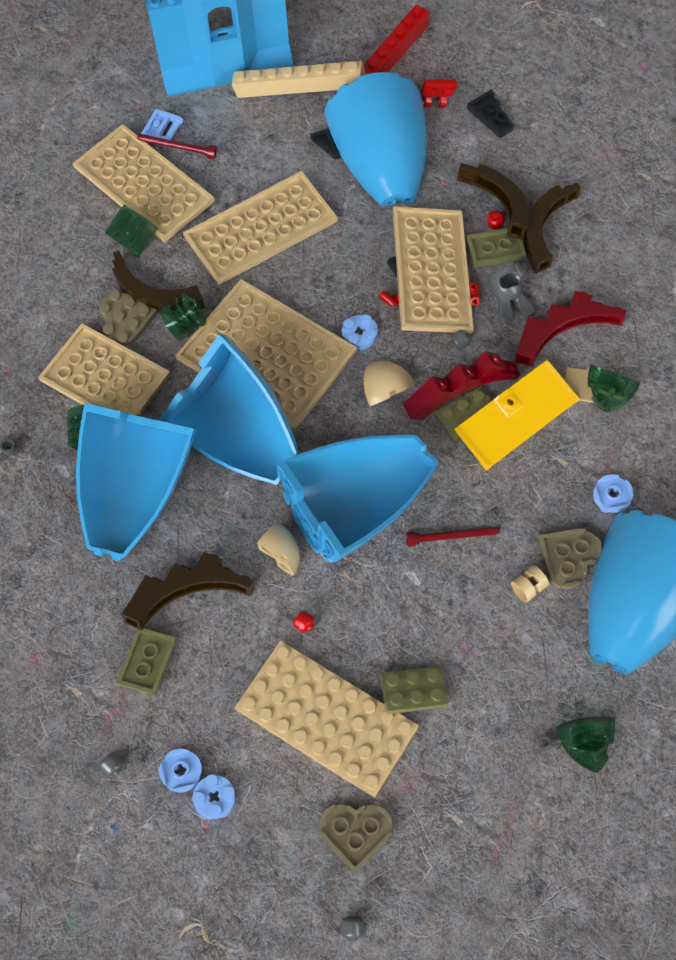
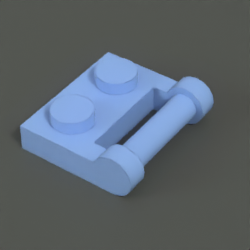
[141,109,183,147]

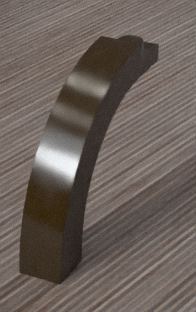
[457,163,529,240]
[525,182,581,274]
[112,251,205,314]

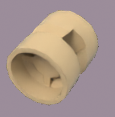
[511,565,549,603]

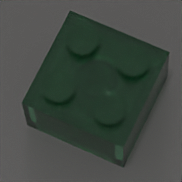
[105,204,158,257]

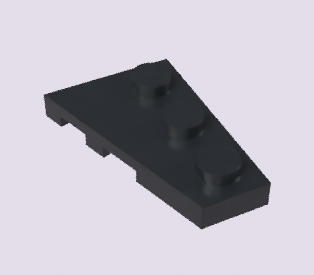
[467,89,513,138]

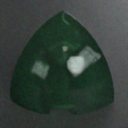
[587,364,641,412]
[556,716,615,773]

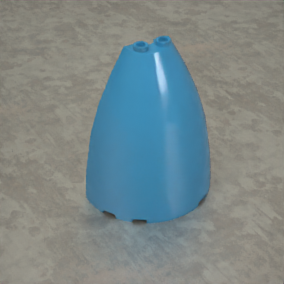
[324,72,427,206]
[159,334,300,485]
[76,403,196,561]
[277,435,438,563]
[588,510,676,674]

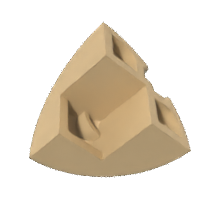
[364,361,415,406]
[257,523,300,576]

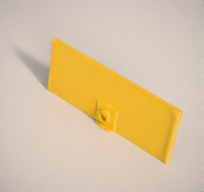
[454,360,580,470]

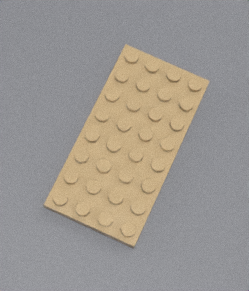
[73,124,215,243]
[183,171,338,285]
[393,206,474,333]
[235,641,419,798]

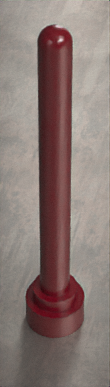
[137,134,217,160]
[406,527,500,547]

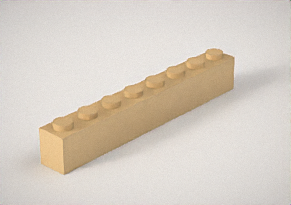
[232,61,366,98]

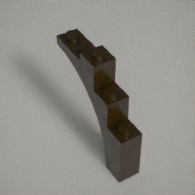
[122,552,254,631]

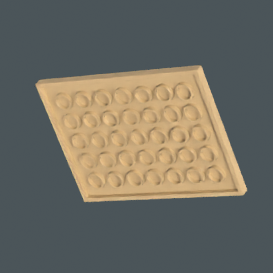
[175,279,358,432]

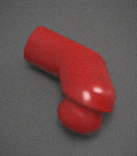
[469,282,481,306]
[378,290,399,307]

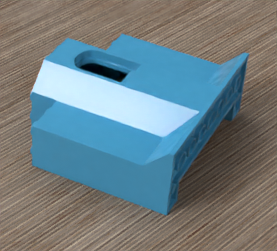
[145,0,293,97]

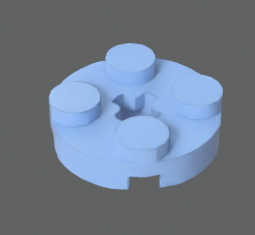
[342,314,378,350]
[593,474,633,513]
[159,749,202,793]
[192,775,235,819]

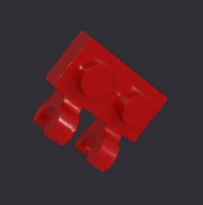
[420,79,458,108]

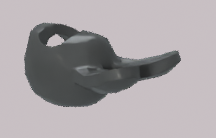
[489,266,535,323]

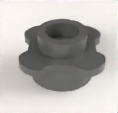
[0,438,19,458]

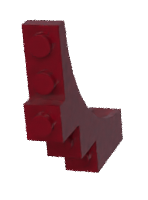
[515,291,626,367]
[403,351,521,420]

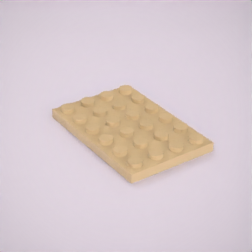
[38,323,171,416]

